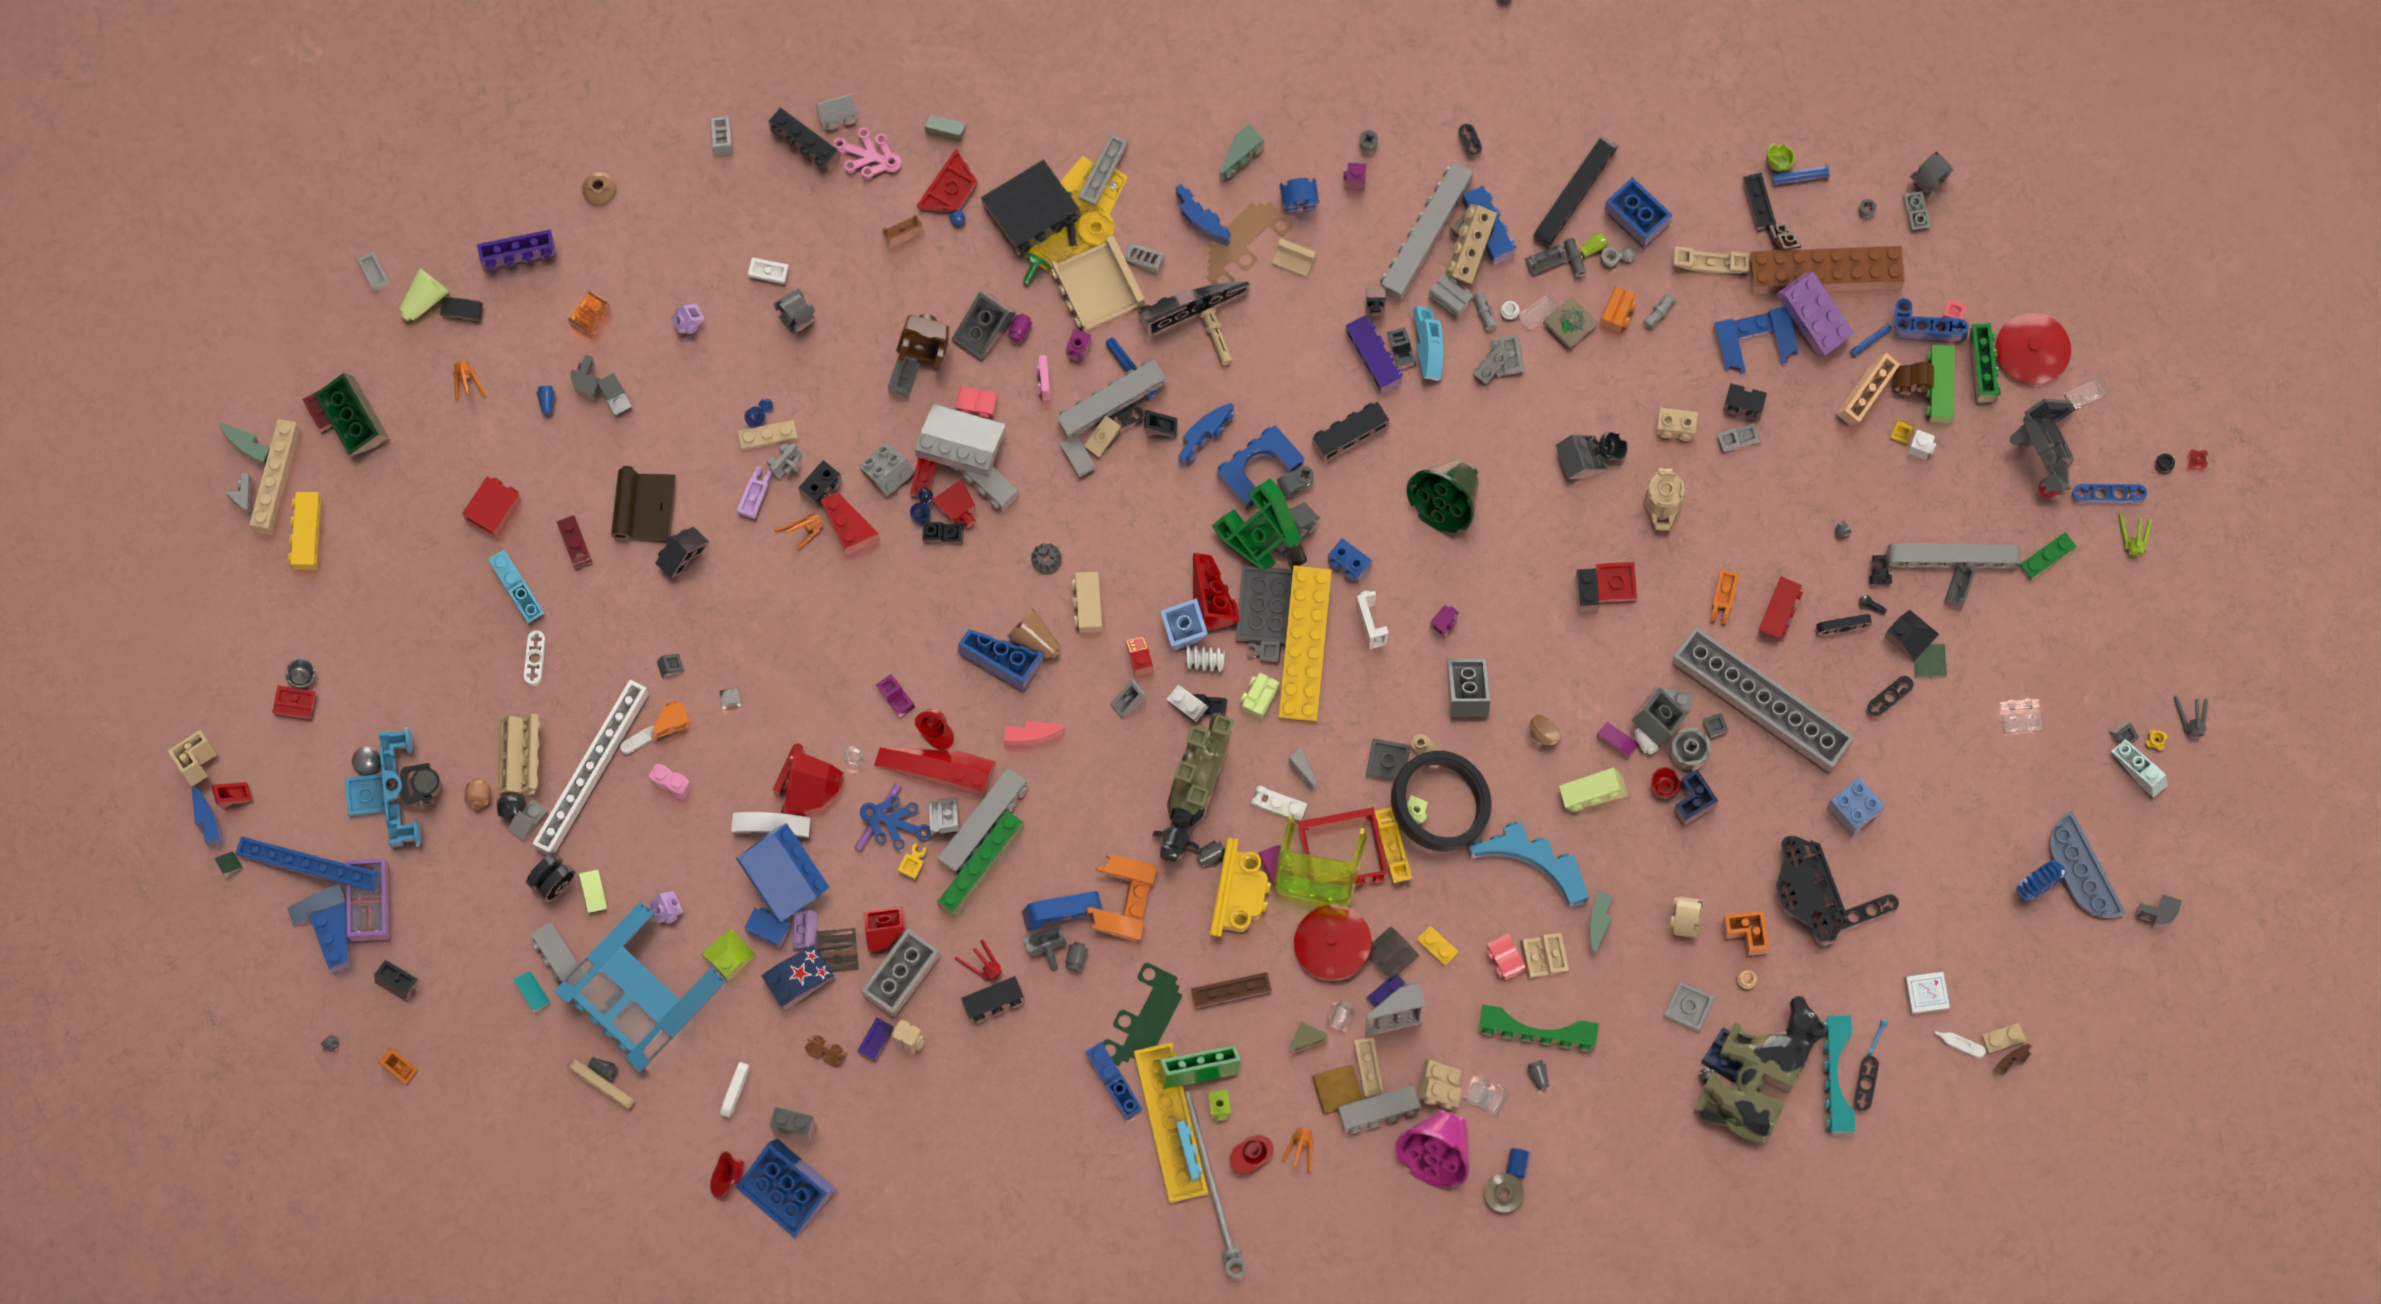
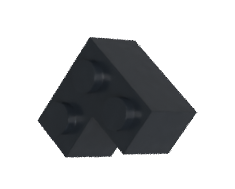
[655,526,709,578]

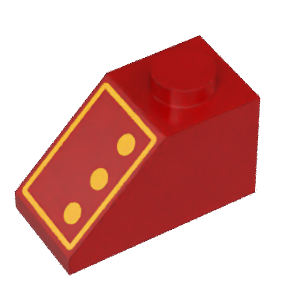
[1125,636,1153,677]

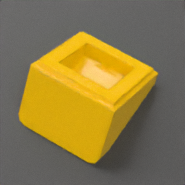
[1890,418,1916,445]

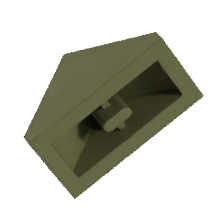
[1289,1022,1328,1054]

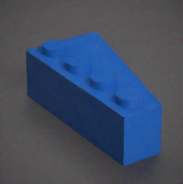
[958,629,1044,691]

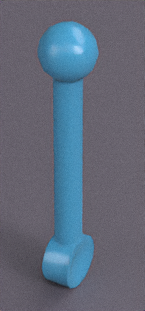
[1867,1019,1888,1056]

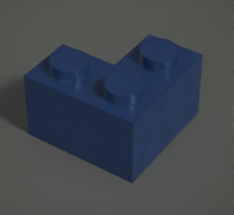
[1674,769,1719,826]

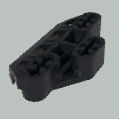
[1776,836,1847,946]

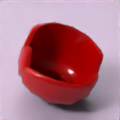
[1651,767,1680,799]

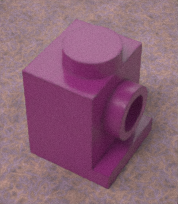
[1430,605,1459,638]

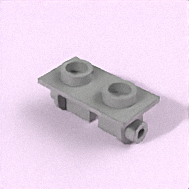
[1473,345,1510,384]

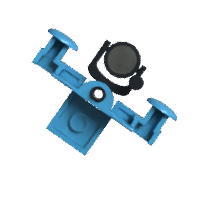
[345,726,441,847]

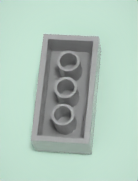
[861,928,940,1018]

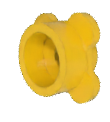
[2146,729,2168,751]

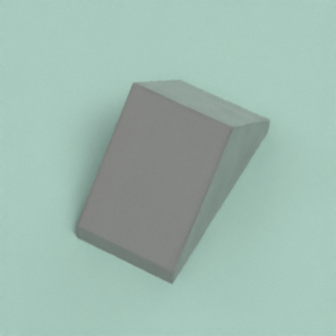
[1110,679,1146,718]

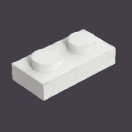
[748,257,789,285]
[1166,685,1208,722]

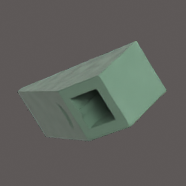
[1220,124,1264,180]

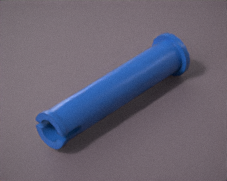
[1772,164,1830,185]

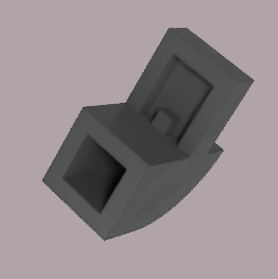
[571,355,600,401]
[2135,894,2182,929]

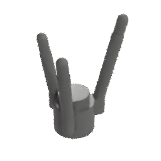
[2174,695,2208,737]

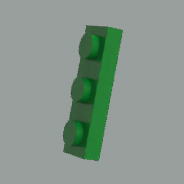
[2020,532,2077,580]

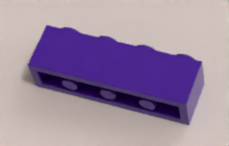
[1345,315,1403,394]

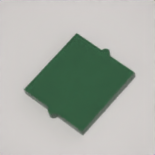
[1914,643,1947,679]

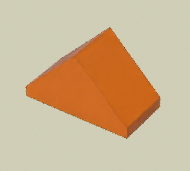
[378,1047,418,1085]

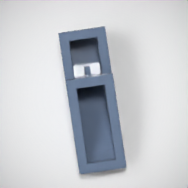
[288,884,347,926]

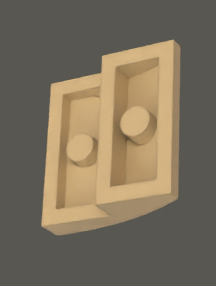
[1520,933,1569,979]

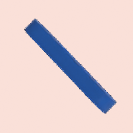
[2072,484,2147,504]

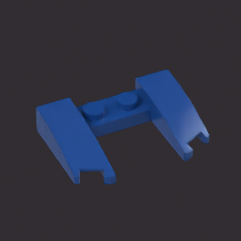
[1713,307,1799,374]

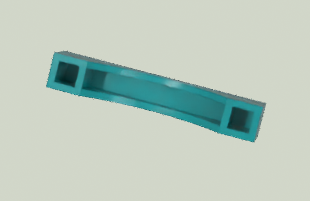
[1823,1015,1856,1135]

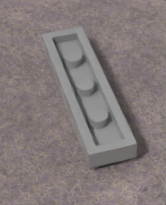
[1079,134,1128,207]

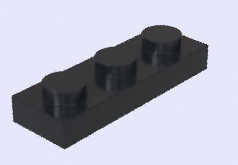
[1743,172,1776,230]

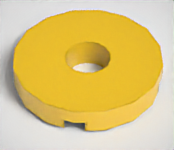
[1078,210,1115,247]

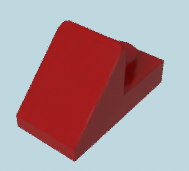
[211,782,252,809]

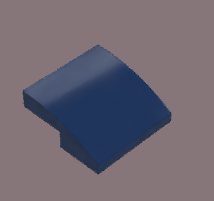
[1701,1027,1741,1083]

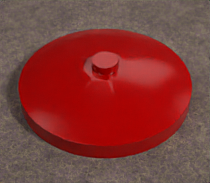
[1995,313,2071,386]
[1294,904,1372,981]

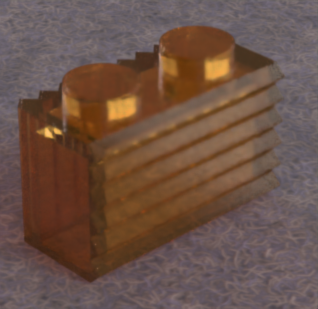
[568,290,610,336]

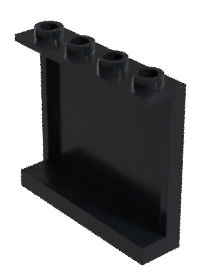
[981,159,1081,255]

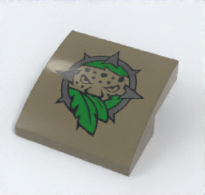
[1543,297,1598,349]

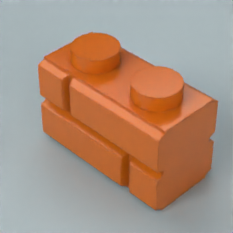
[1600,286,1637,332]

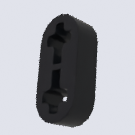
[1458,123,1482,159]
[1110,406,1144,432]

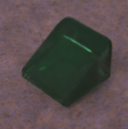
[214,851,243,877]

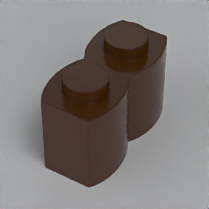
[1894,362,1934,395]

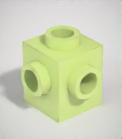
[1406,795,1428,825]

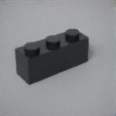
[961,976,1025,1024]

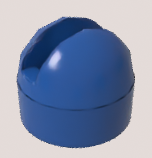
[949,210,965,225]

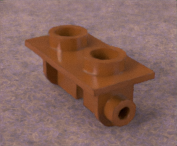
[805,1035,847,1066]

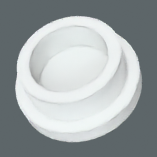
[1500,301,1519,320]

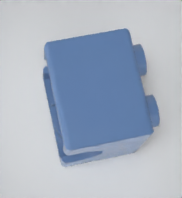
[1827,777,1885,837]

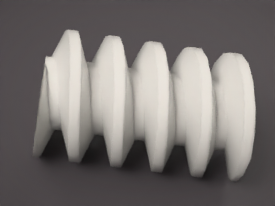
[1185,645,1226,672]

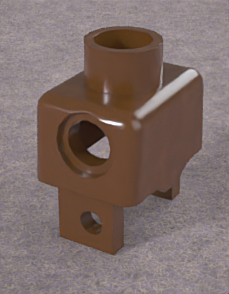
[896,314,949,371]

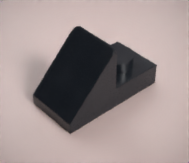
[1144,410,1177,438]

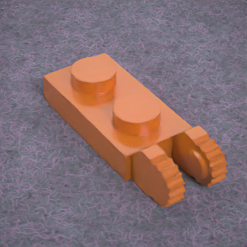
[1710,569,1739,624]

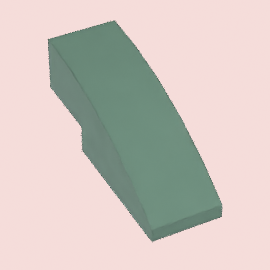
[219,423,270,466]
[1589,890,1613,956]

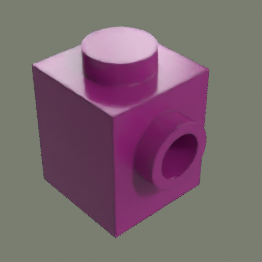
[1343,163,1366,189]
[1066,329,1092,361]

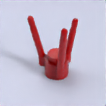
[955,939,1002,982]

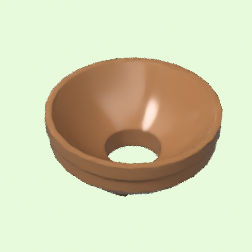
[582,172,616,206]
[1530,714,1561,745]

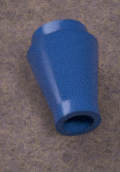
[536,386,555,414]

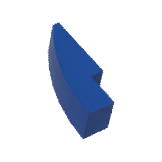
[192,786,223,846]

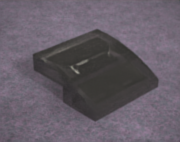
[1369,926,1419,981]
[816,928,859,972]

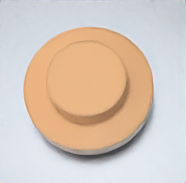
[1737,970,1757,989]

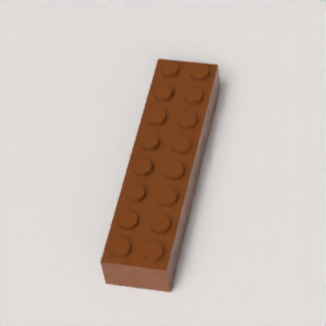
[1749,246,1905,295]

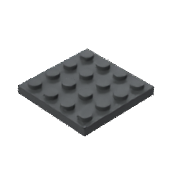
[1236,566,1293,645]

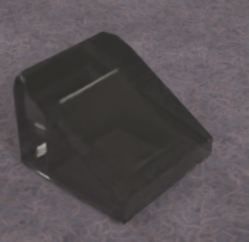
[1284,544,1307,570]
[720,687,742,709]

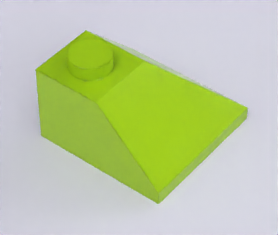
[702,928,756,982]

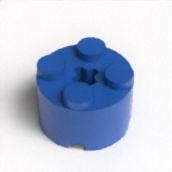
[1279,178,1319,213]

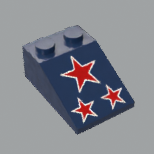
[761,945,835,1010]

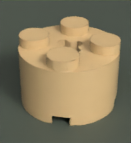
[1670,897,1703,938]

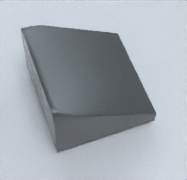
[657,653,684,678]
[2110,720,2139,744]

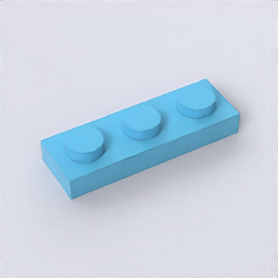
[1177,1121,1202,1183]

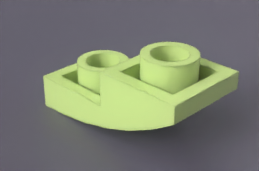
[579,869,607,913]

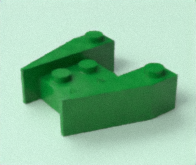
[1212,478,1302,570]

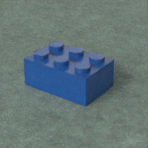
[1604,177,1673,247]

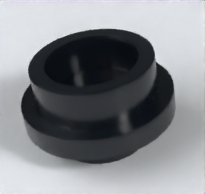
[2156,453,2175,472]

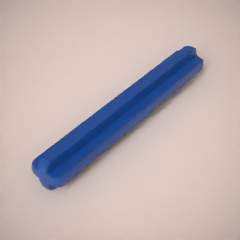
[1106,337,1156,399]

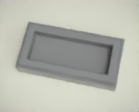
[357,251,390,292]

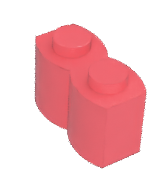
[955,387,998,419]
[1485,934,1526,981]

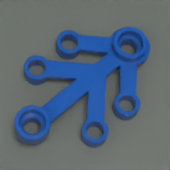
[860,795,931,850]

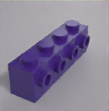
[477,229,557,270]

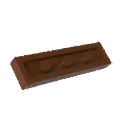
[1191,972,1272,1009]

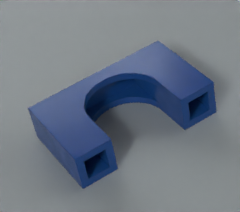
[1217,425,1305,510]

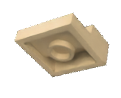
[1417,1059,1462,1111]

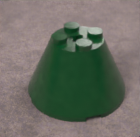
[1406,459,1479,534]

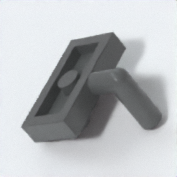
[1023,925,1067,970]

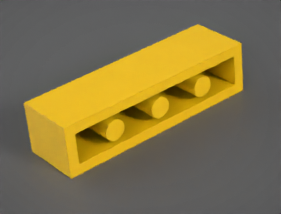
[288,492,322,570]

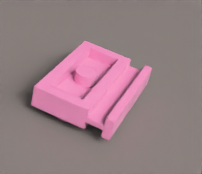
[1036,355,1050,400]

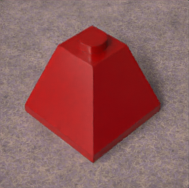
[864,907,904,952]

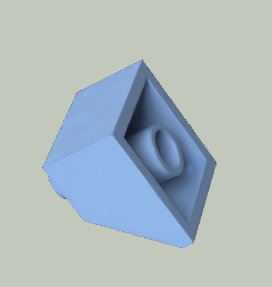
[1161,599,1208,651]

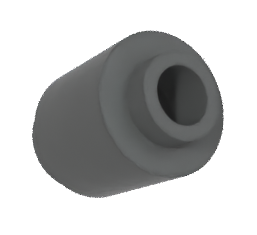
[1196,840,1225,867]
[1065,942,1088,972]

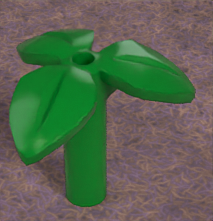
[1023,253,1052,284]

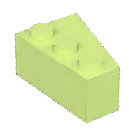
[1559,768,1629,812]

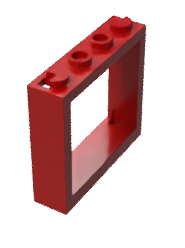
[1298,807,1388,894]

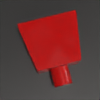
[932,479,976,528]

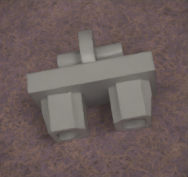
[767,443,802,480]

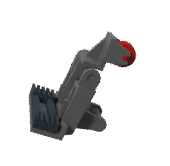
[2010,399,2076,497]

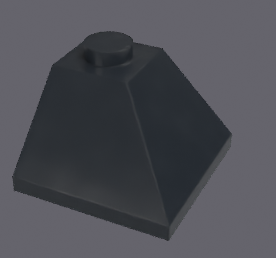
[1885,609,1939,662]

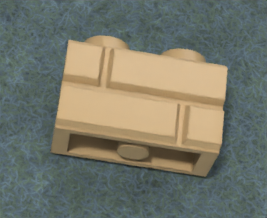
[892,1020,925,1054]

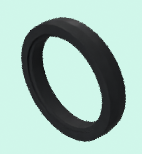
[1391,750,1492,852]

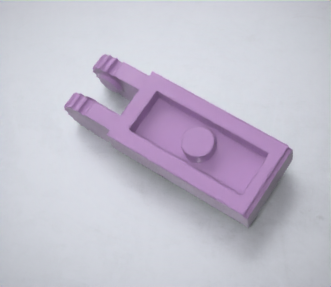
[737,466,773,520]

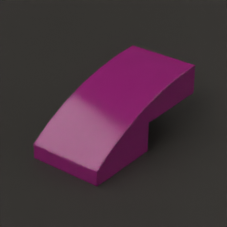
[876,674,915,718]

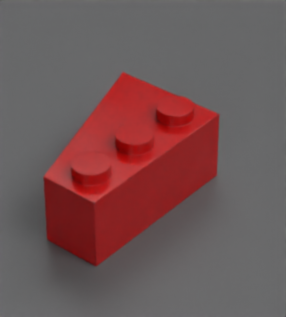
[821,492,881,556]

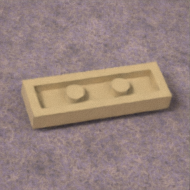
[738,420,798,451]
[1354,1037,1384,1099]

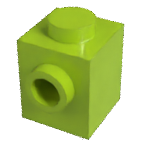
[1208,1089,1231,1121]

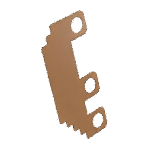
[1206,202,1293,285]

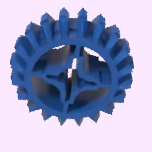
[2016,860,2067,902]

